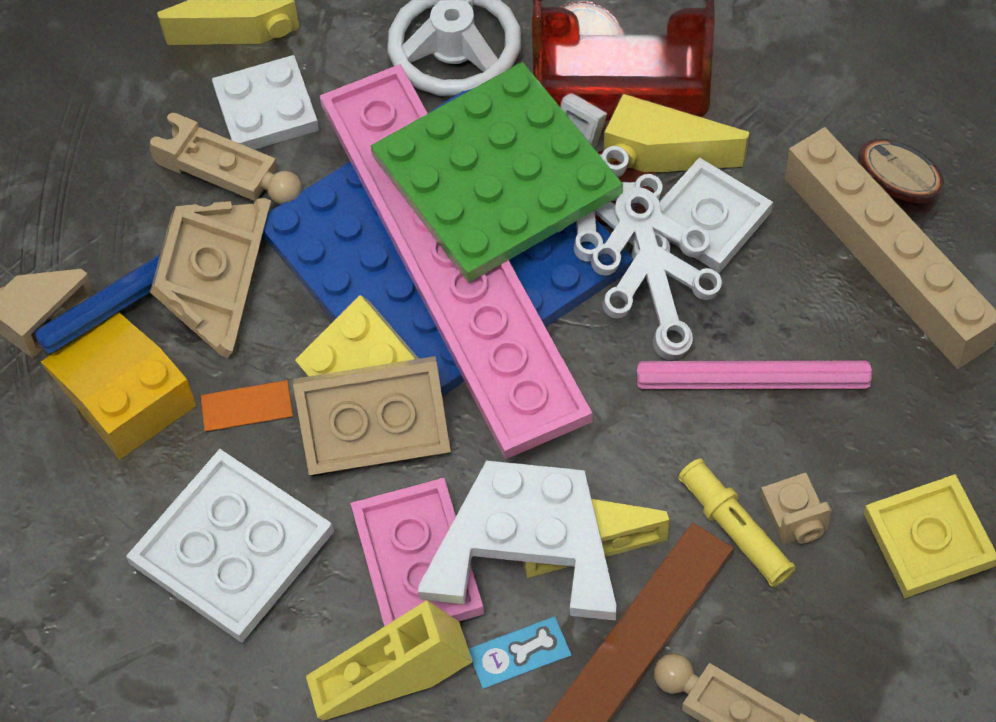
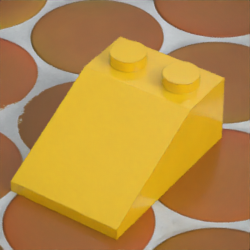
[41,312,196,460]

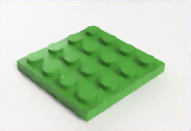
[370,61,623,283]

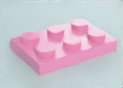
[350,478,484,626]

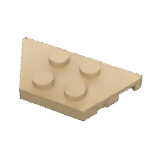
[150,198,271,358]

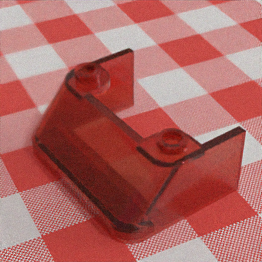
[532,0,715,121]

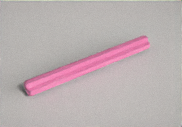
[637,360,872,389]

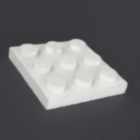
[126,449,334,643]

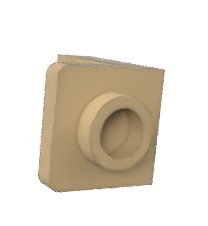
[760,472,832,546]

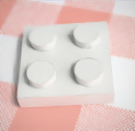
[212,55,319,150]
[660,157,773,273]

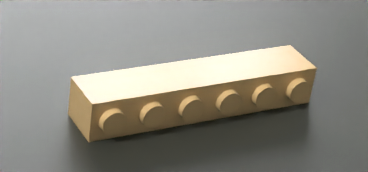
[785,127,996,369]

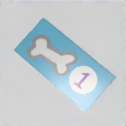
[469,616,571,689]

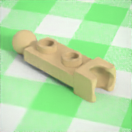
[150,113,302,205]
[654,653,816,722]

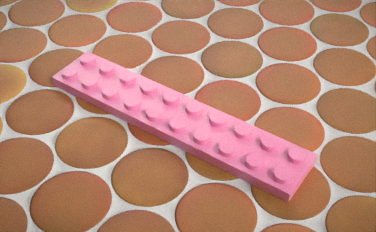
[320,64,593,460]

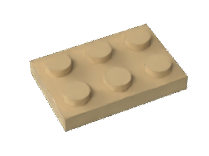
[293,356,451,475]

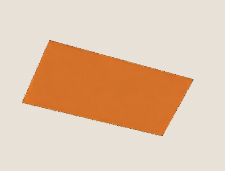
[200,380,293,432]

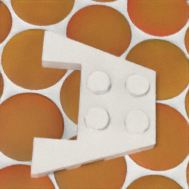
[418,461,617,621]

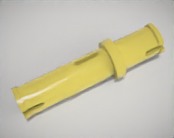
[678,458,796,588]

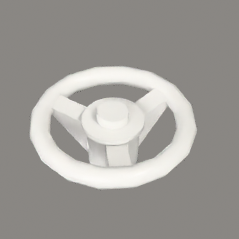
[387,0,521,97]

